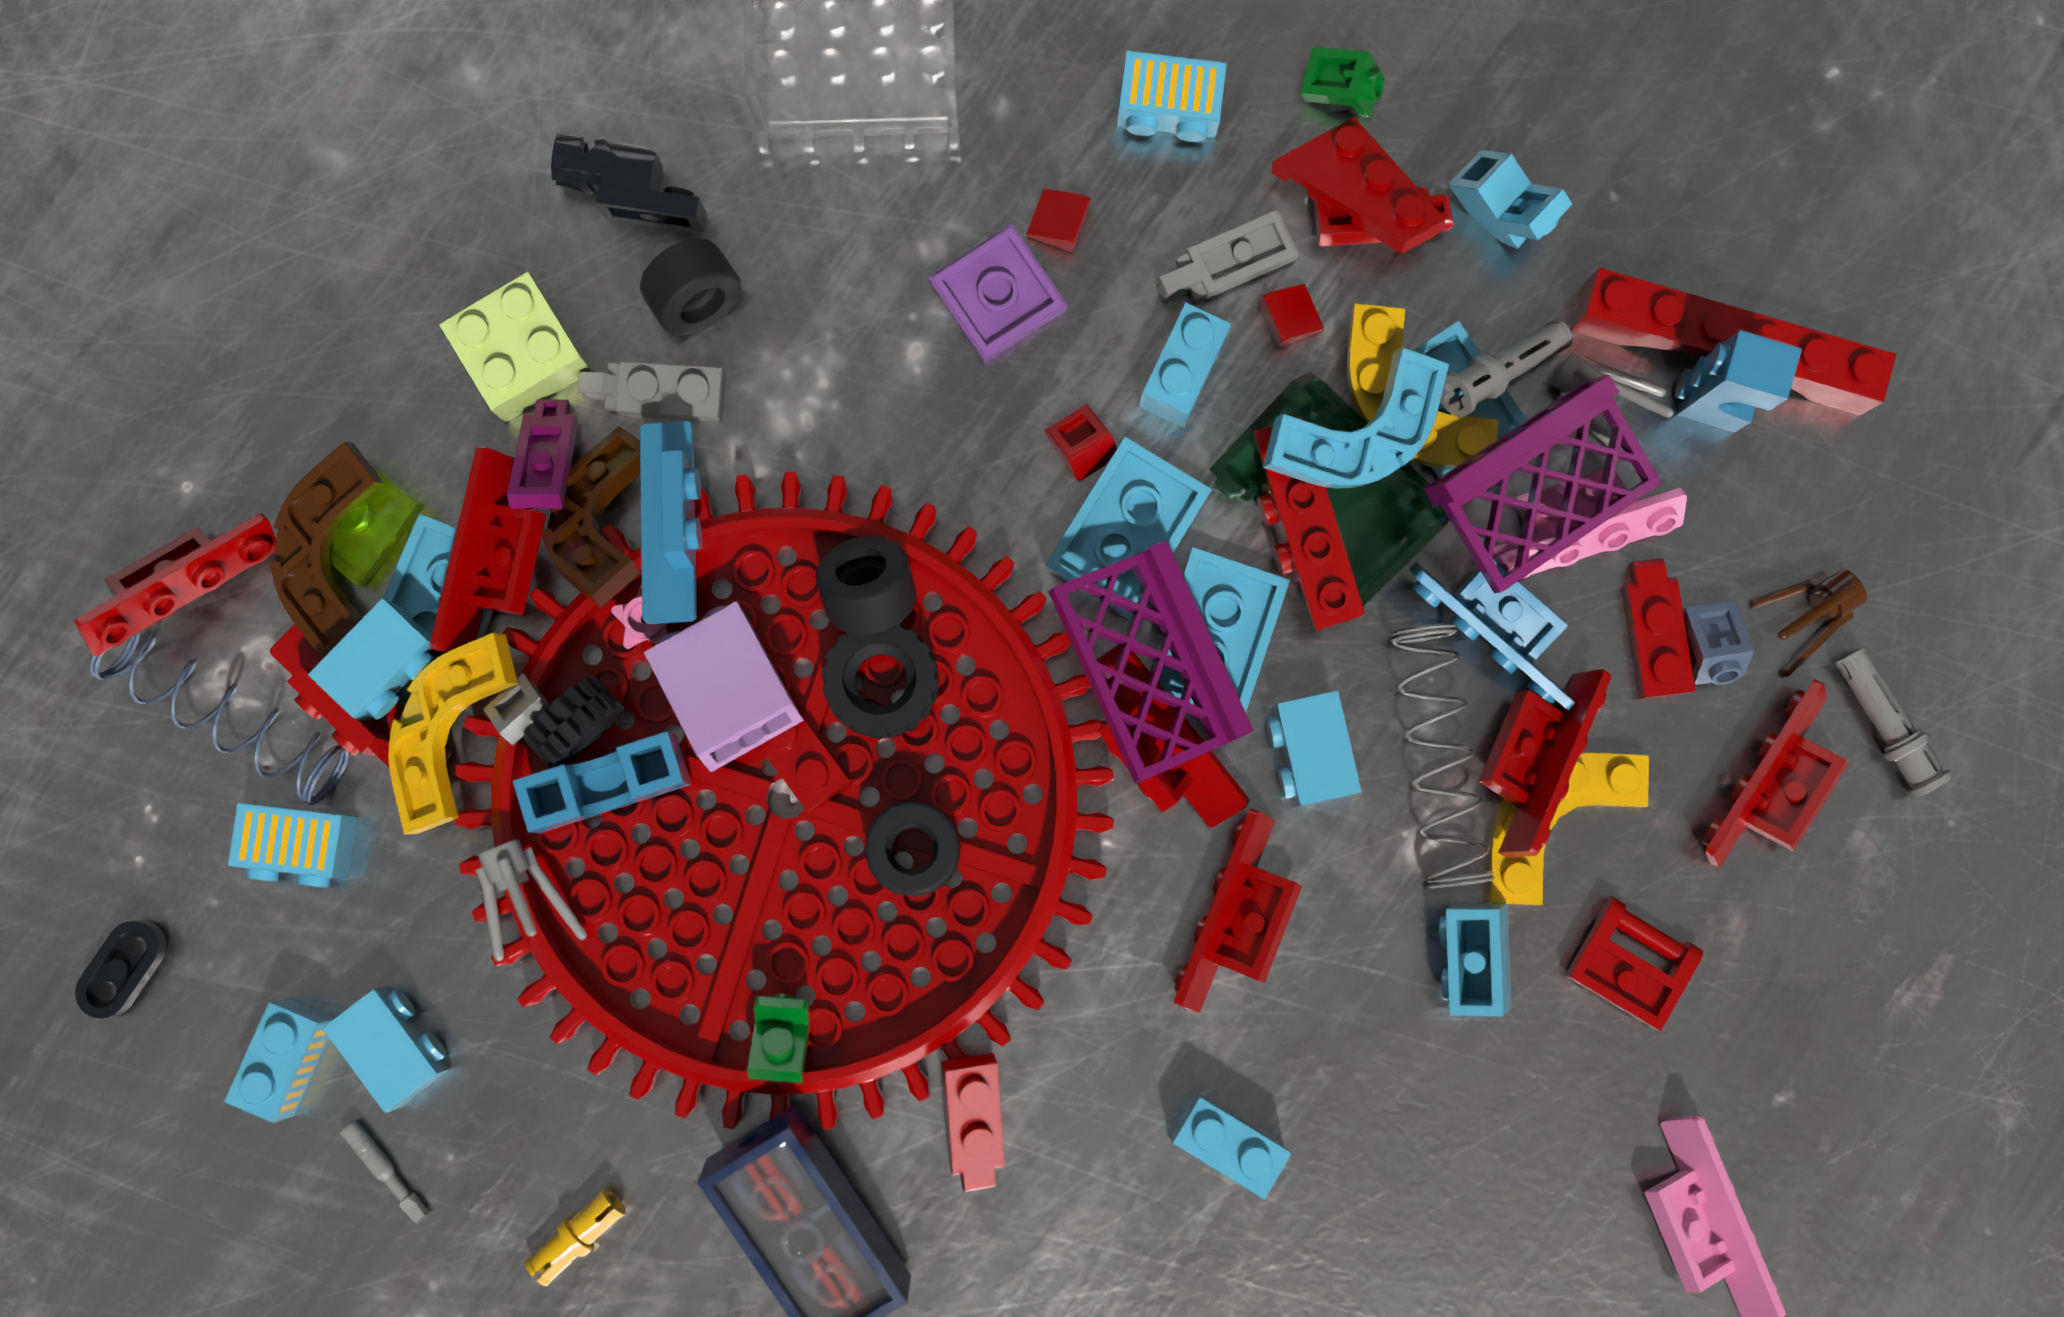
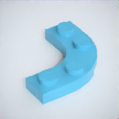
[1263,348,1449,488]

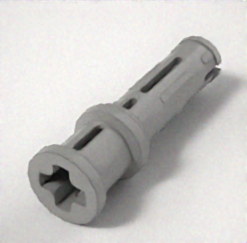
[1440,319,1573,417]
[1834,646,1955,799]

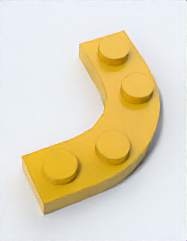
[1347,303,1499,470]
[388,633,518,834]
[1486,753,1649,905]

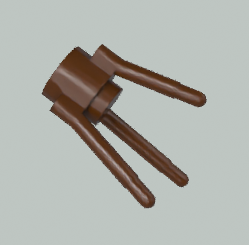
[1751,569,1867,677]

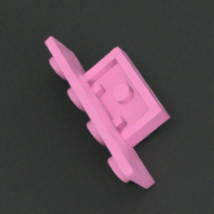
[1492,469,1687,581]
[1644,1115,1786,1317]

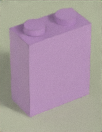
[644,601,804,772]

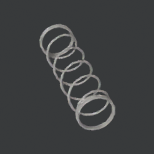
[1389,623,1495,889]

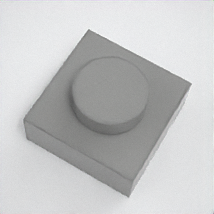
[484,673,551,746]

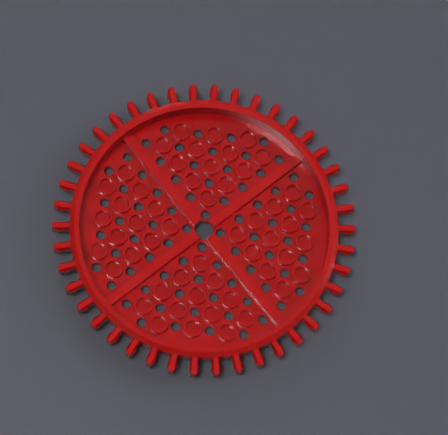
[454,472,1114,1130]

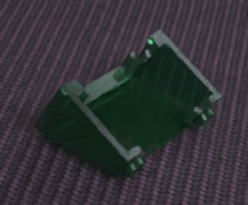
[1209,373,1450,607]

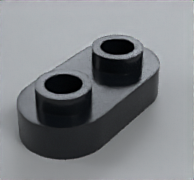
[75,921,166,1018]

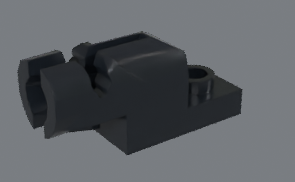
[551,134,706,232]

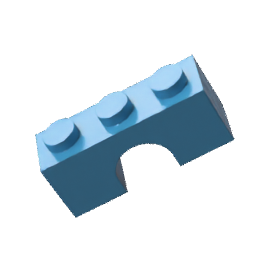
[1675,330,1802,433]
[513,731,692,833]

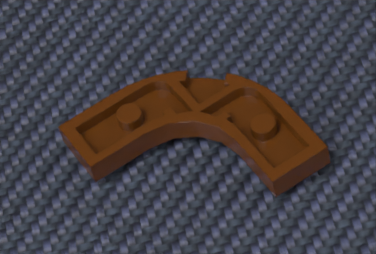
[542,426,641,608]
[271,441,384,660]

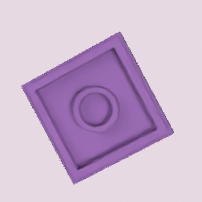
[928,224,1068,364]

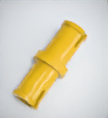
[525,1188,626,1286]

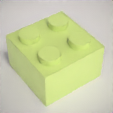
[439,272,592,423]

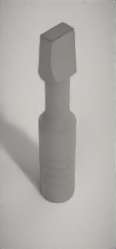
[340,1120,429,1224]

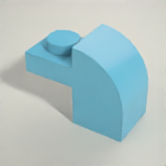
[1448,149,1572,249]

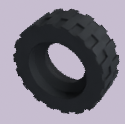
[822,624,940,739]

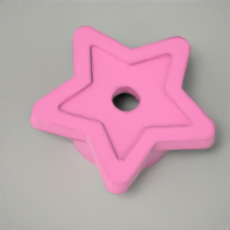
[611,585,668,649]

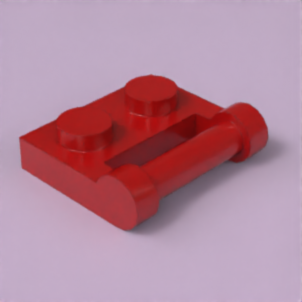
[1565,896,1703,1031]

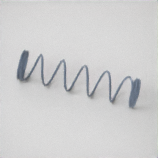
[89,632,349,805]

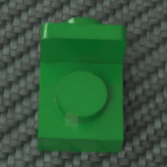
[1300,47,1384,118]
[747,994,810,1083]

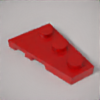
[1271,117,1446,254]

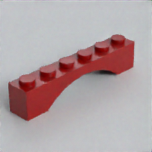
[1570,267,1896,416]

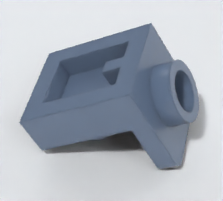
[1683,599,1755,685]

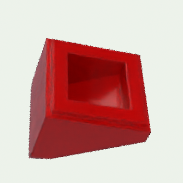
[1026,188,1091,253]
[1258,284,1324,349]
[1045,404,1117,481]

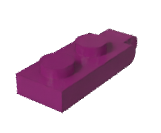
[507,399,578,509]

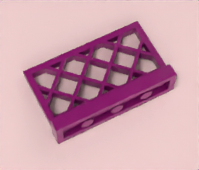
[1423,375,1662,594]
[1048,540,1254,784]

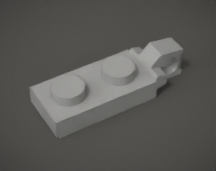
[1157,210,1299,303]
[578,362,724,422]

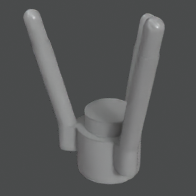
[1551,350,1673,447]
[475,839,587,961]

